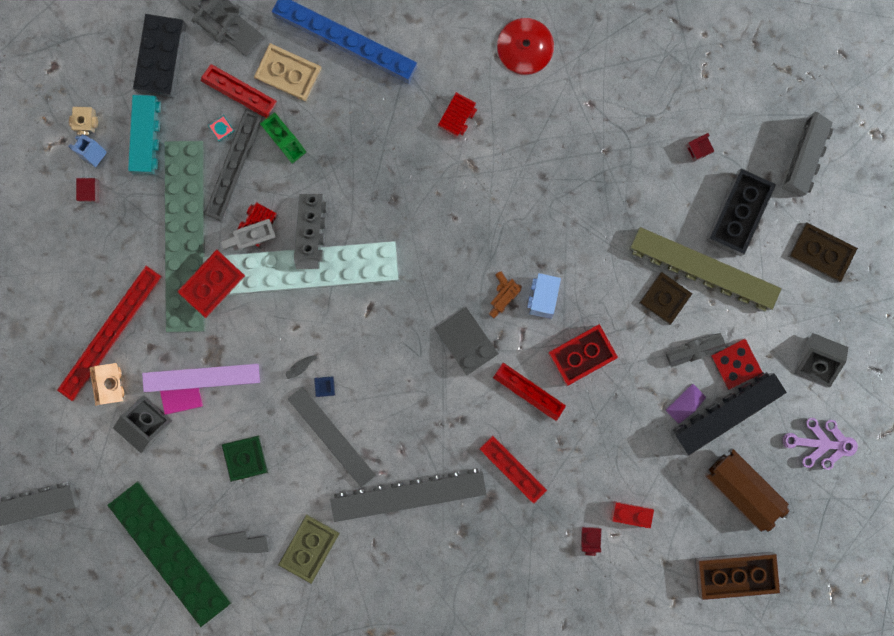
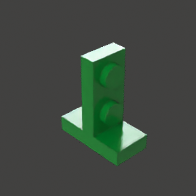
[260,112,307,164]

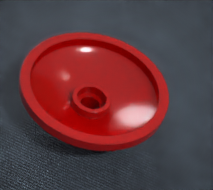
[497,18,554,75]

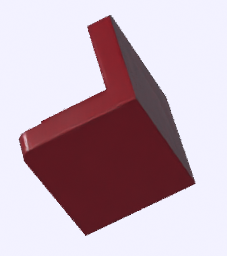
[685,133,714,162]
[76,178,99,203]

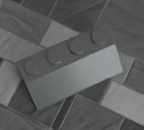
[781,111,833,196]

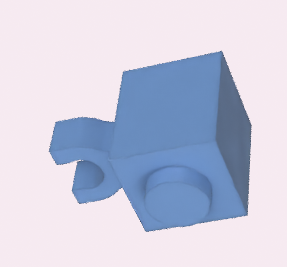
[68,134,107,167]

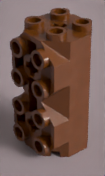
[704,448,790,532]

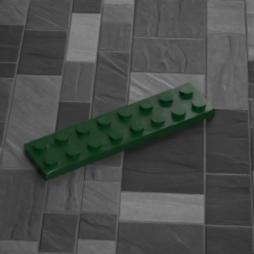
[107,481,232,627]

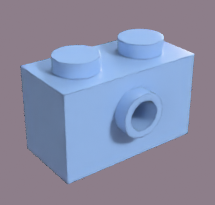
[527,273,561,319]

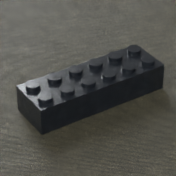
[671,372,787,456]

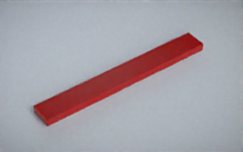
[57,266,162,401]

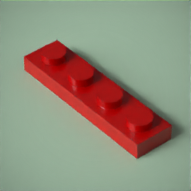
[201,64,277,118]
[493,363,566,421]
[480,436,547,504]

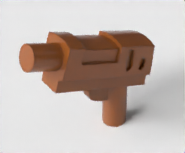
[489,271,522,318]

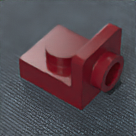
[581,527,602,556]

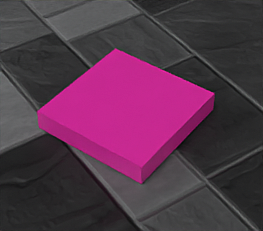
[160,388,203,415]

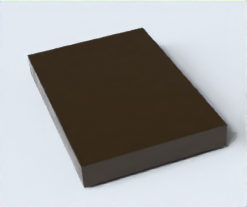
[788,222,858,283]

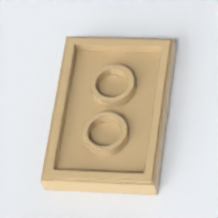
[254,43,322,102]

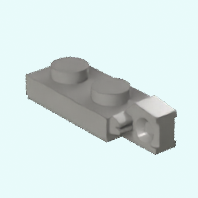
[221,219,276,251]

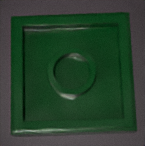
[222,435,268,482]

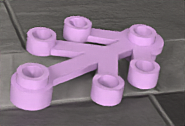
[781,418,858,470]

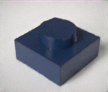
[314,376,336,397]

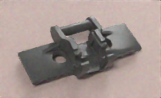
[178,0,263,56]

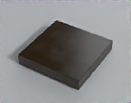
[639,272,693,325]

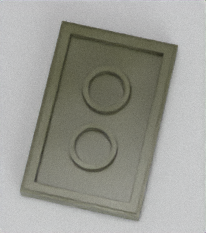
[278,514,340,584]

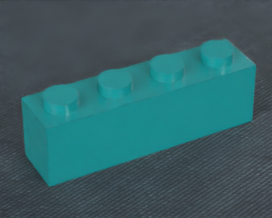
[128,95,161,175]

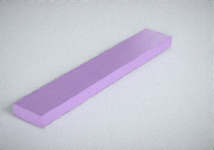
[142,364,260,392]

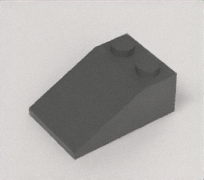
[435,307,499,376]

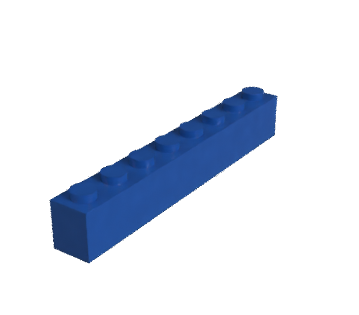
[272,0,418,84]

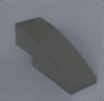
[208,531,271,553]

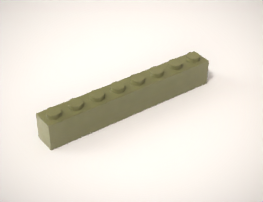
[629,227,782,312]

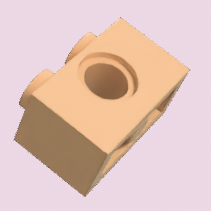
[90,363,124,406]

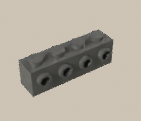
[294,194,327,269]

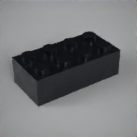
[133,14,187,99]
[706,168,776,256]

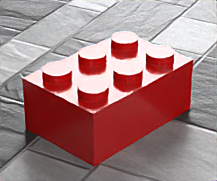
[548,324,618,386]

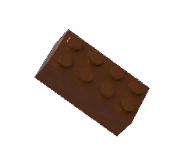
[695,552,780,600]

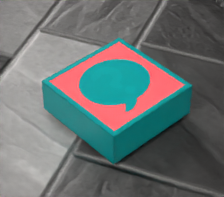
[208,115,235,142]

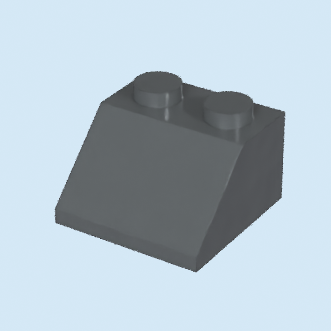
[795,333,848,387]
[113,396,172,454]

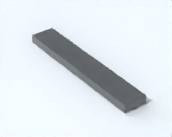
[204,108,263,222]
[288,387,376,487]

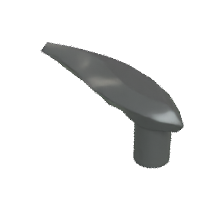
[286,355,317,379]

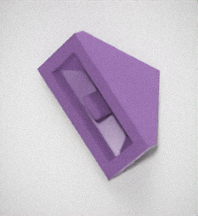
[665,384,706,424]

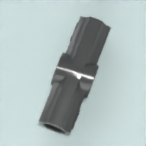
[666,333,726,367]

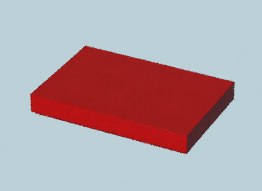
[177,249,245,318]

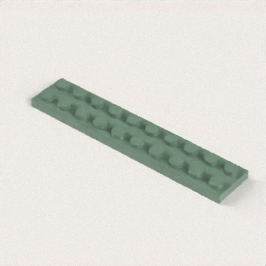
[165,141,205,332]

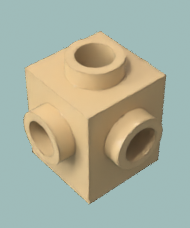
[69,107,98,136]

